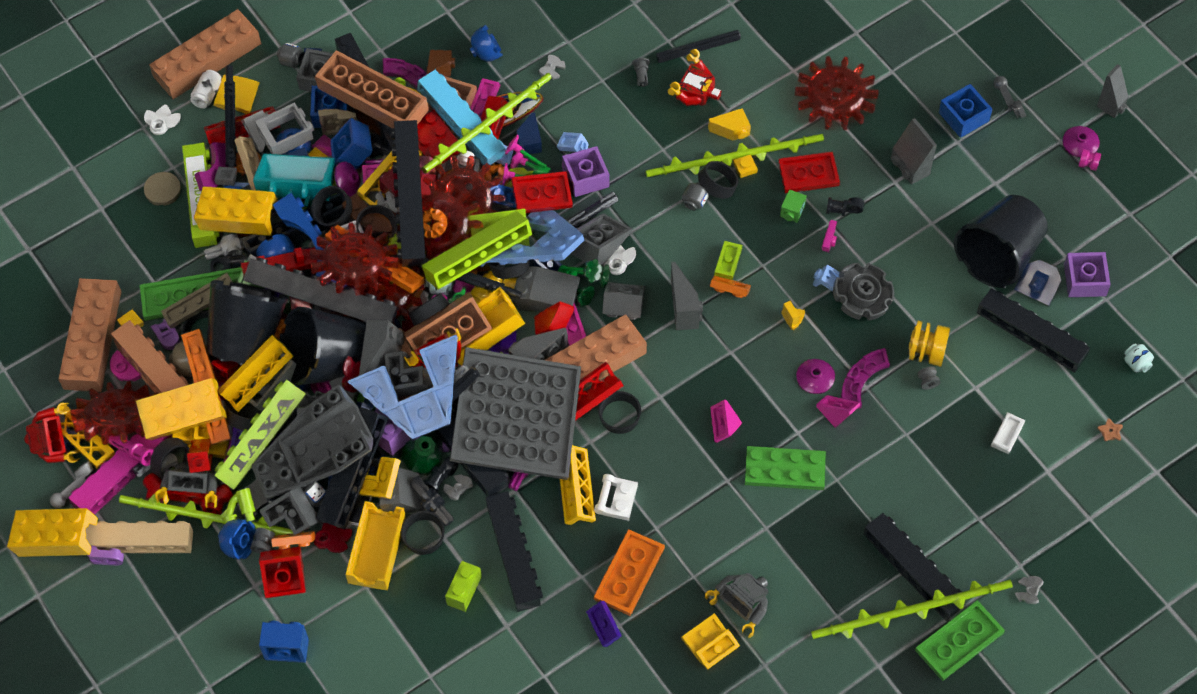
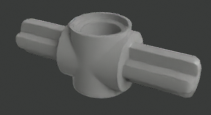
[204,234,248,260]

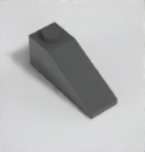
[1097,64,1129,118]

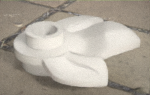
[144,105,181,135]
[601,245,636,275]

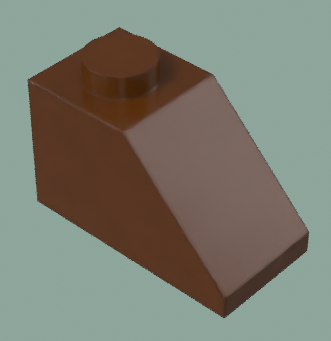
[427,50,455,77]

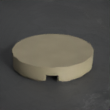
[144,172,181,206]

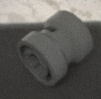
[250,528,275,554]

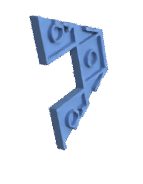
[480,210,584,267]
[348,335,458,439]

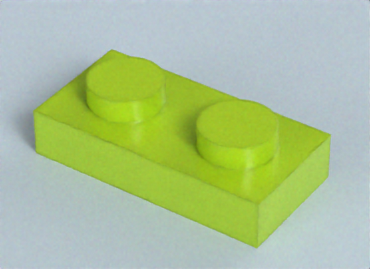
[714,241,743,280]

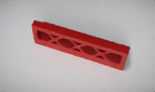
[204,106,280,145]
[575,362,624,421]

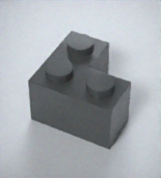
[385,351,432,398]
[260,487,320,535]

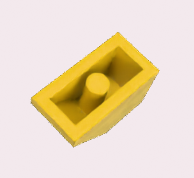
[708,108,751,141]

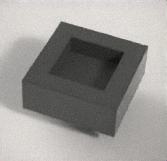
[215,167,238,186]

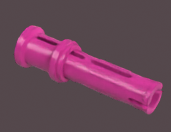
[104,431,154,466]

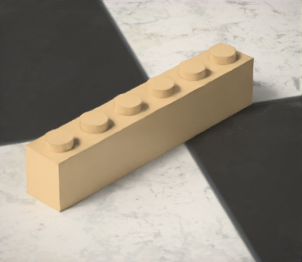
[85,521,193,553]

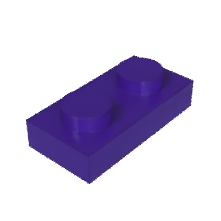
[586,601,622,647]

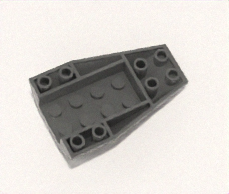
[251,384,373,499]

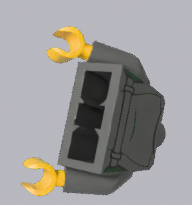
[155,463,217,508]
[705,573,768,638]

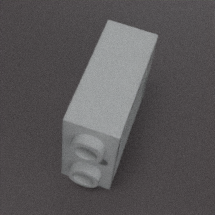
[255,102,314,155]

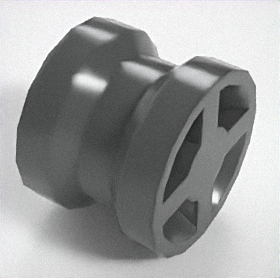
[917,367,940,390]

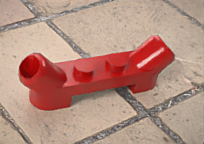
[143,473,233,515]

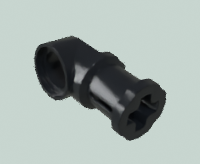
[826,197,864,216]
[210,252,247,272]
[424,456,459,492]

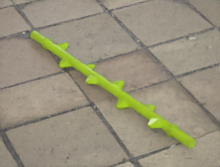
[421,73,552,174]
[645,134,824,177]
[119,494,314,542]
[811,579,1013,639]

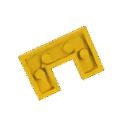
[359,457,401,499]

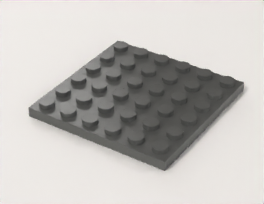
[450,347,581,480]

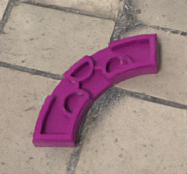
[383,58,427,90]
[195,142,226,191]
[841,348,890,409]

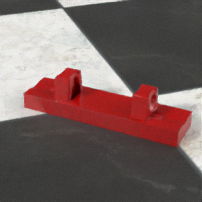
[241,247,317,276]

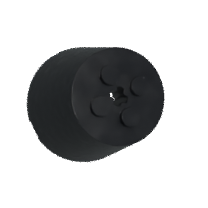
[954,195,1048,288]
[206,280,288,365]
[279,307,366,385]

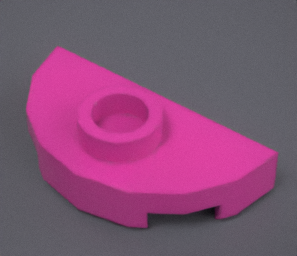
[822,220,837,253]
[110,350,141,382]

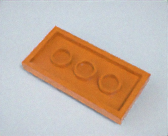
[594,529,665,616]

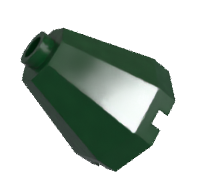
[402,435,443,476]

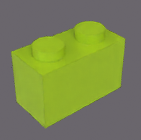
[445,561,482,612]

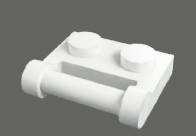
[594,474,638,521]

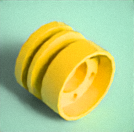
[908,320,950,367]

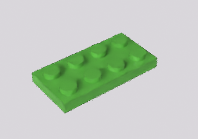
[745,446,826,490]
[915,600,1005,681]

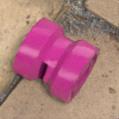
[1078,149,1101,171]

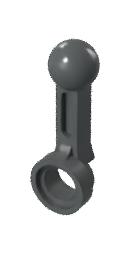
[993,76,1026,118]

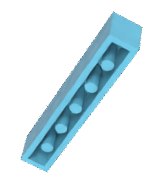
[417,69,505,168]

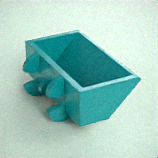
[253,154,335,207]

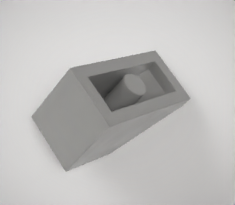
[241,110,270,153]

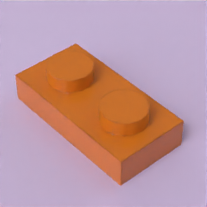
[710,275,751,298]
[271,531,315,549]

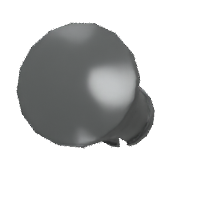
[632,58,650,87]

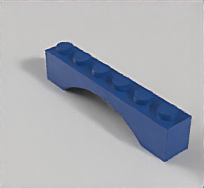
[273,193,350,289]

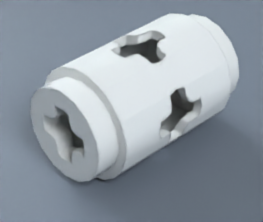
[190,70,222,109]

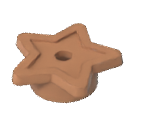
[1097,418,1123,441]

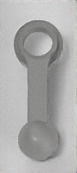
[50,460,94,508]

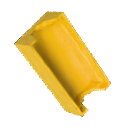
[194,187,278,236]
[457,287,525,366]
[136,378,227,440]
[345,501,406,591]
[7,508,98,557]

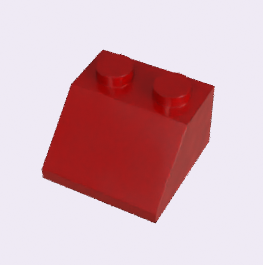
[259,547,306,598]

